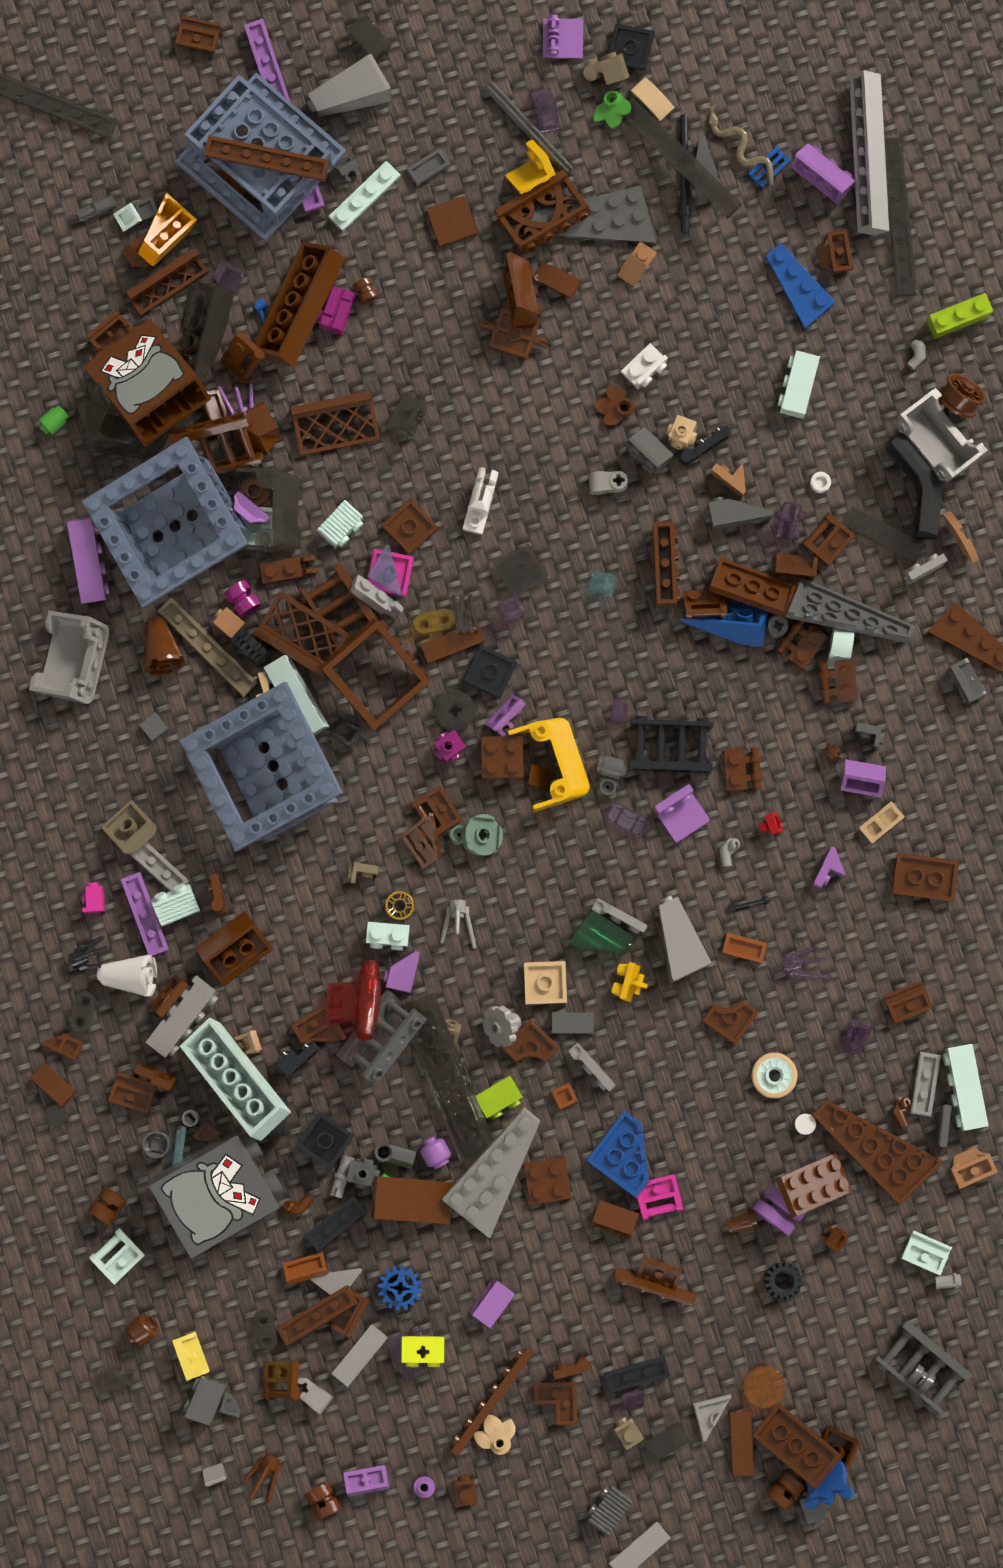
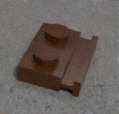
[175,16,221,54]
[882,980,933,1024]
[108,1072,156,1114]

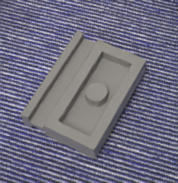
[904,553,948,585]

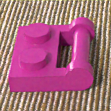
[637,1174,684,1221]

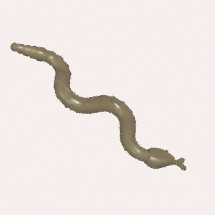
[708,105,773,185]

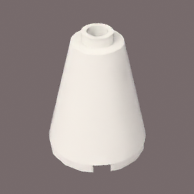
[97,955,157,996]

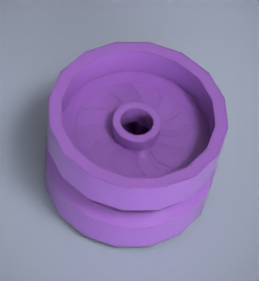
[752,1185,806,1236]

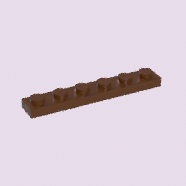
[204,135,330,182]
[450,1347,534,1456]

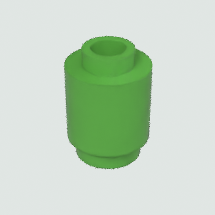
[38,405,69,435]

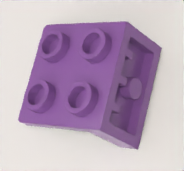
[653,784,710,843]

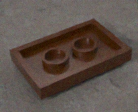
[892,853,959,902]

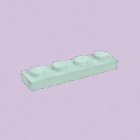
[329,161,401,232]

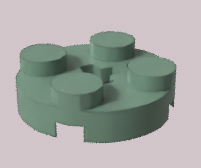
[462,814,503,856]

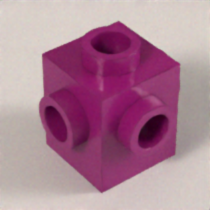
[433,730,466,763]

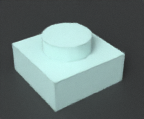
[113,203,142,232]

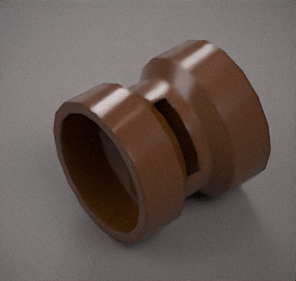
[353,277,379,305]

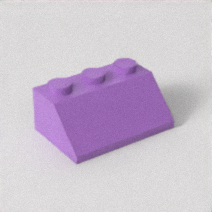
[791,144,855,204]

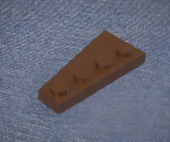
[927,602,1003,673]

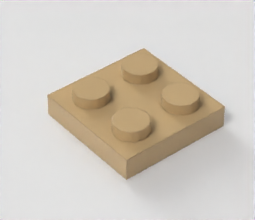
[524,961,567,1005]

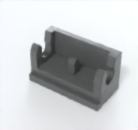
[947,658,987,705]

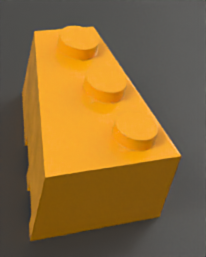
[138,193,197,266]

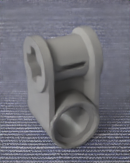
[589,471,628,495]
[298,1378,333,1414]

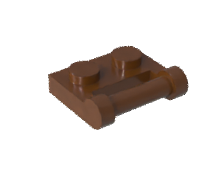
[220,331,265,385]
[801,512,856,567]
[683,590,727,620]
[409,785,462,836]
[207,873,226,914]
[552,1357,590,1380]
[263,1361,300,1400]

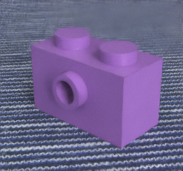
[841,759,886,797]

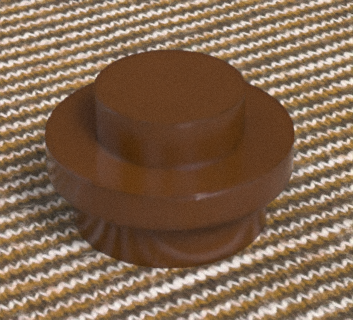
[824,743,842,762]

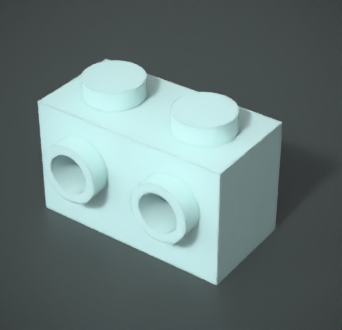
[366,922,410,951]

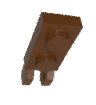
[259,555,319,585]

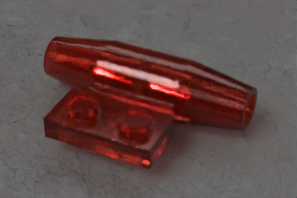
[325,960,381,1041]

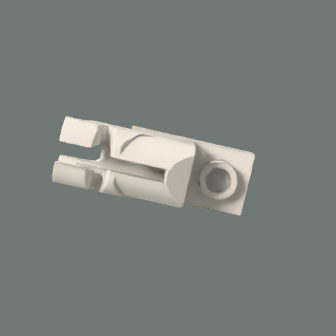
[463,467,499,535]

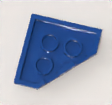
[587,1111,649,1199]

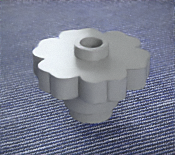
[483,1005,521,1047]

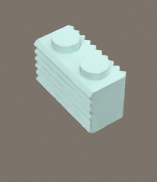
[317,500,363,549]
[151,884,200,927]

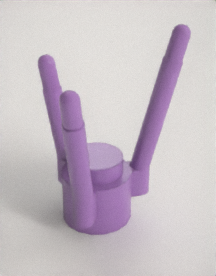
[217,383,253,415]

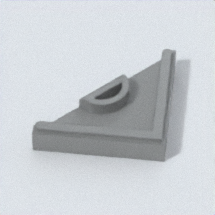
[310,1268,362,1295]
[693,1394,731,1442]

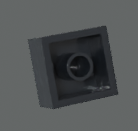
[296,1112,355,1170]

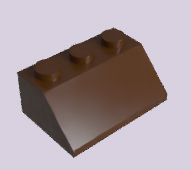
[503,253,541,326]
[195,911,273,986]

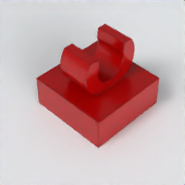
[758,812,784,835]

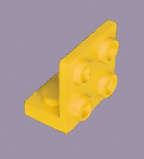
[505,139,556,194]

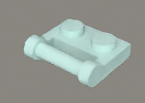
[89,1228,145,1285]

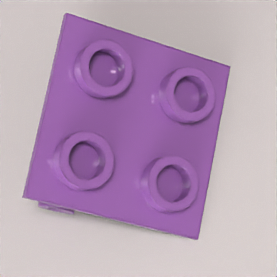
[543,14,583,59]

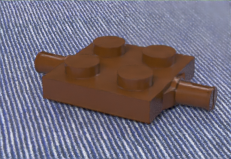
[480,308,548,360]

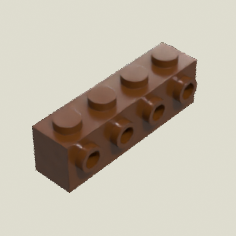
[652,522,681,608]

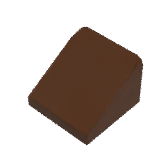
[528,764,551,789]

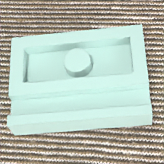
[901,1230,952,1275]

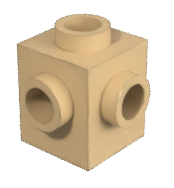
[666,415,697,450]

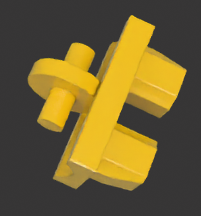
[611,962,648,1002]

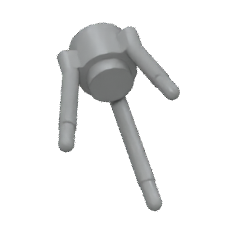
[440,900,476,949]

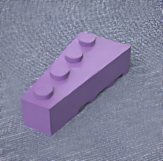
[67,517,110,604]

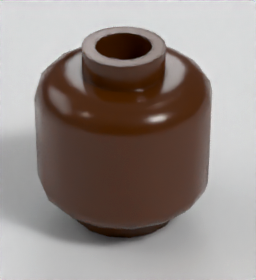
[126,1314,158,1346]

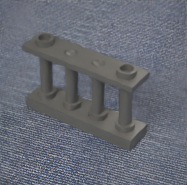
[336,989,427,1086]
[873,1320,973,1414]

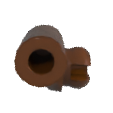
[892,1097,911,1129]
[283,1193,314,1215]

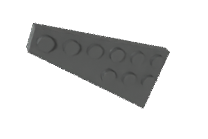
[524,185,656,245]
[786,577,915,643]

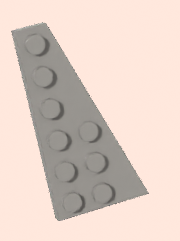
[442,1107,540,1238]

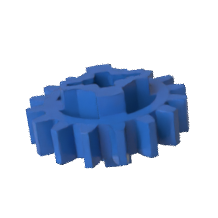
[378,1265,423,1311]

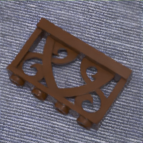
[495,169,590,255]

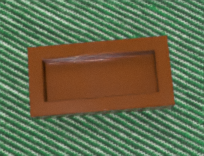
[722,933,767,964]
[282,1252,328,1285]

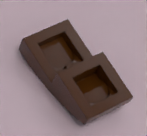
[534,262,581,299]
[30,1062,77,1107]

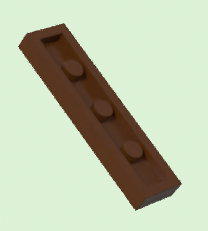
[276,1285,359,1346]

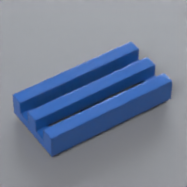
[748,146,791,189]

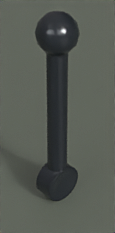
[728,896,770,912]

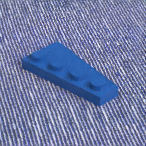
[765,243,835,330]

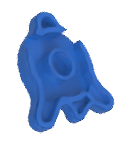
[804,1461,854,1510]

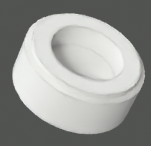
[810,472,831,493]
[794,1114,816,1135]

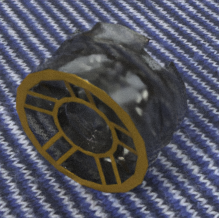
[385,891,415,921]

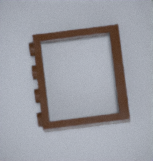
[318,618,430,730]

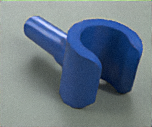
[255,298,268,325]

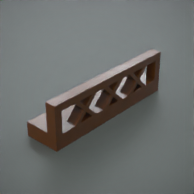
[126,248,209,317]

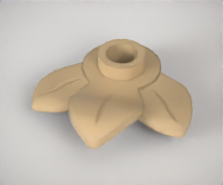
[474,1415,515,1455]

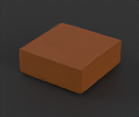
[550,1083,578,1110]

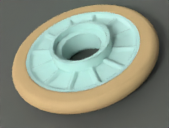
[752,1053,797,1098]

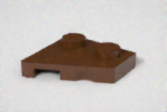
[400,813,441,869]
[291,1004,347,1044]

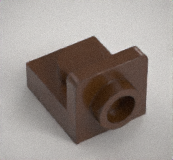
[453,1475,477,1507]

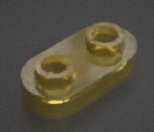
[414,609,454,635]

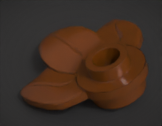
[594,385,634,426]

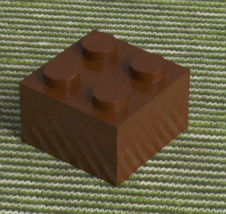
[481,736,524,781]

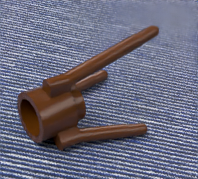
[242,1453,282,1502]

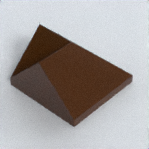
[232,402,281,455]

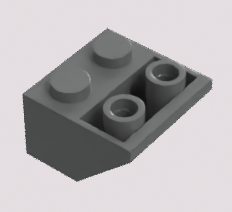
[627,427,674,476]
[183,1375,227,1425]

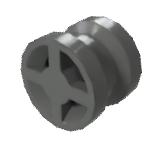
[767,616,788,638]

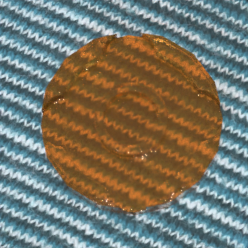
[743,1365,786,1408]

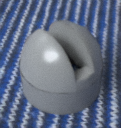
[182,1109,200,1127]

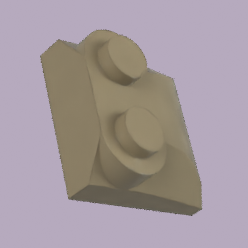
[101,800,156,854]

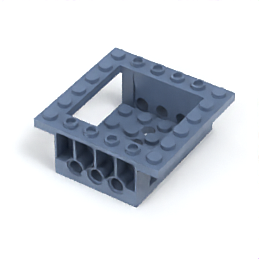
[175,73,347,241]
[82,437,248,608]
[179,682,343,851]

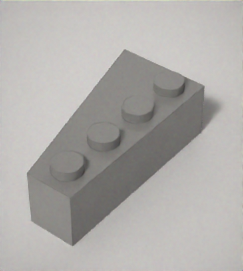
[146,976,219,1058]

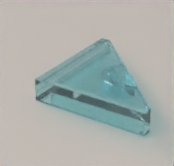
[367,544,402,596]

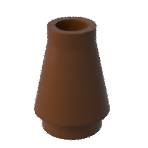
[727,1210,759,1233]

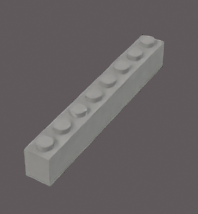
[849,70,889,236]

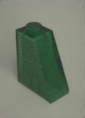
[569,909,634,955]

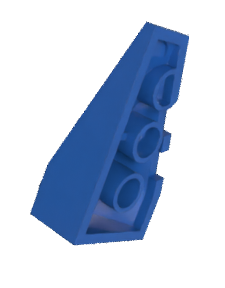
[681,603,769,647]

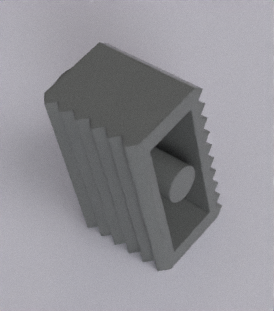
[587,1485,633,1536]

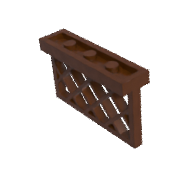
[291,391,380,456]
[254,591,350,677]

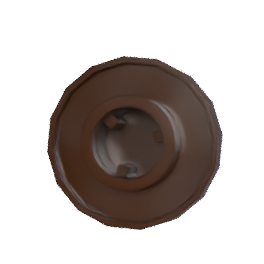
[240,476,270,507]

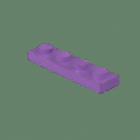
[121,872,169,957]

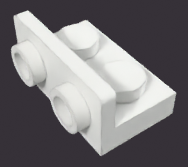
[621,343,668,389]

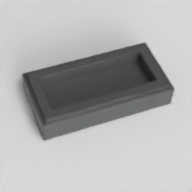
[406,148,451,187]
[552,1012,594,1034]
[936,1105,952,1148]

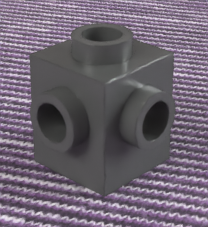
[347,1158,381,1189]

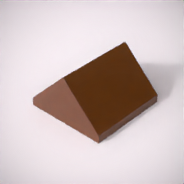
[822,1426,861,1473]

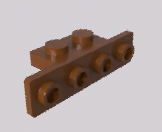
[613,1256,696,1307]

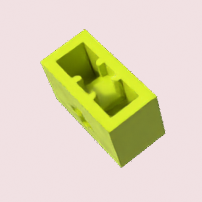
[402,1336,444,1367]

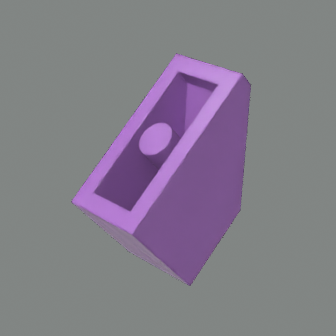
[383,951,420,994]

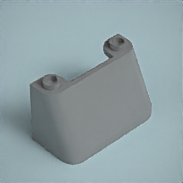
[896,388,988,482]
[29,611,109,704]

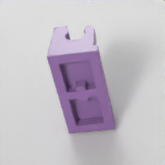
[469,1278,515,1328]
[343,1465,390,1497]

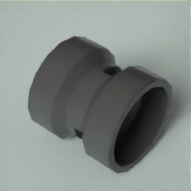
[906,1364,936,1394]

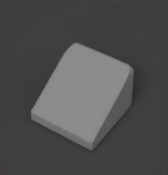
[203,1463,227,1487]

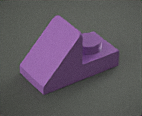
[812,846,845,889]

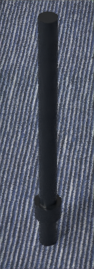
[679,114,691,234]

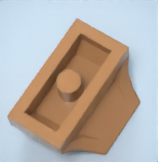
[951,1148,998,1189]

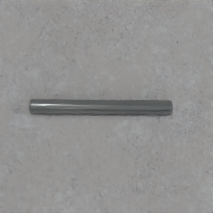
[486,82,573,174]

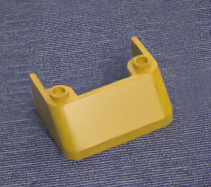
[508,718,590,813]

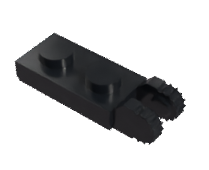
[680,426,731,466]

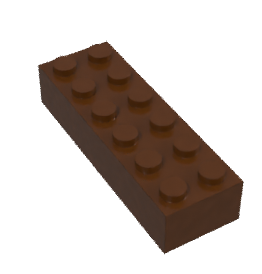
[254,241,345,367]

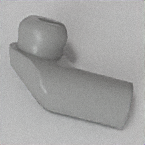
[906,340,926,371]
[720,838,740,867]

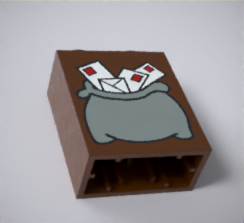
[83,318,211,447]

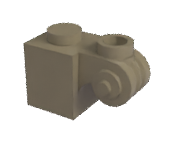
[583,52,629,85]

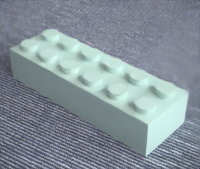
[180,1018,291,1141]

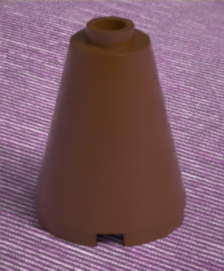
[144,616,185,676]

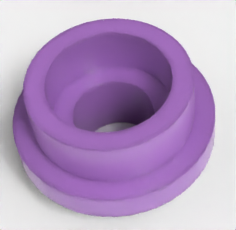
[414,1476,435,1498]

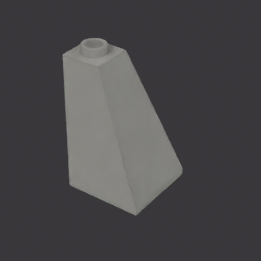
[307,54,391,118]
[658,896,711,983]

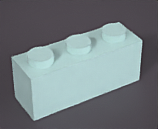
[777,350,820,419]

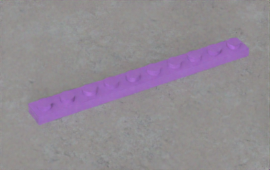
[244,19,325,213]

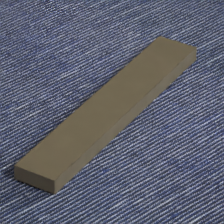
[157,597,258,698]

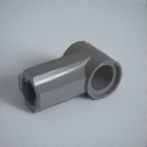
[374,1143,416,1169]

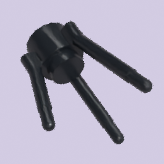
[69,936,108,971]

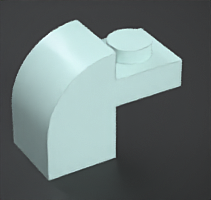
[827,628,854,669]

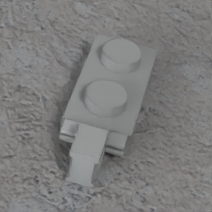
[350,574,403,619]
[592,898,647,934]
[569,1043,616,1091]

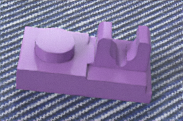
[485,694,526,736]

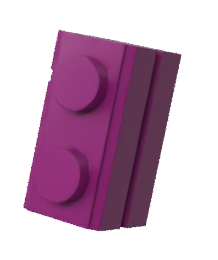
[317,286,355,335]

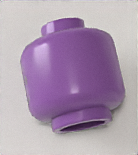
[420,1136,451,1169]

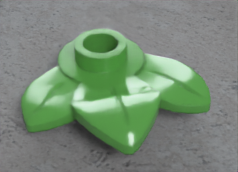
[594,91,631,128]

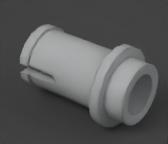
[935,1273,962,1290]

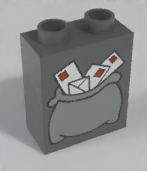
[149,1129,284,1259]

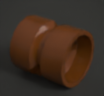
[88,1186,127,1226]
[766,1471,806,1511]
[304,1481,341,1521]

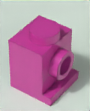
[82,882,105,914]

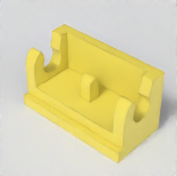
[172,1332,210,1381]

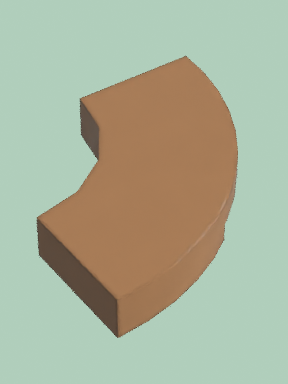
[943,511,978,563]

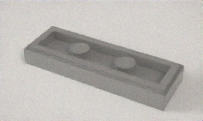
[130,842,190,892]
[910,1052,941,1117]
[332,1324,388,1387]
[609,1521,670,1568]

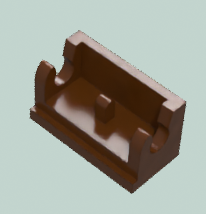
[86,310,131,352]
[774,553,818,580]
[590,1200,639,1239]
[330,1290,370,1337]

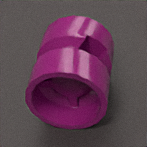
[224,580,261,618]

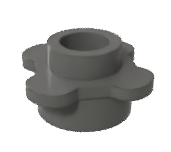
[596,776,619,799]

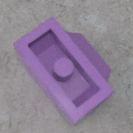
[234,491,272,525]

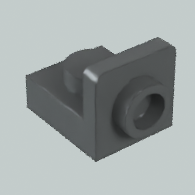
[854,723,884,749]

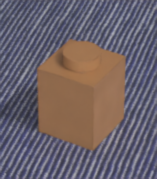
[213,607,246,639]

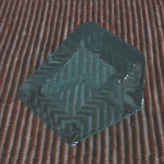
[588,571,617,596]

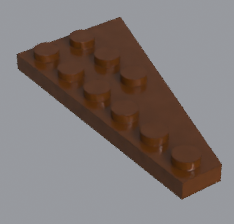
[811,1100,944,1205]

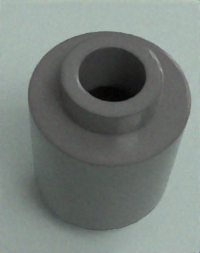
[596,756,627,780]

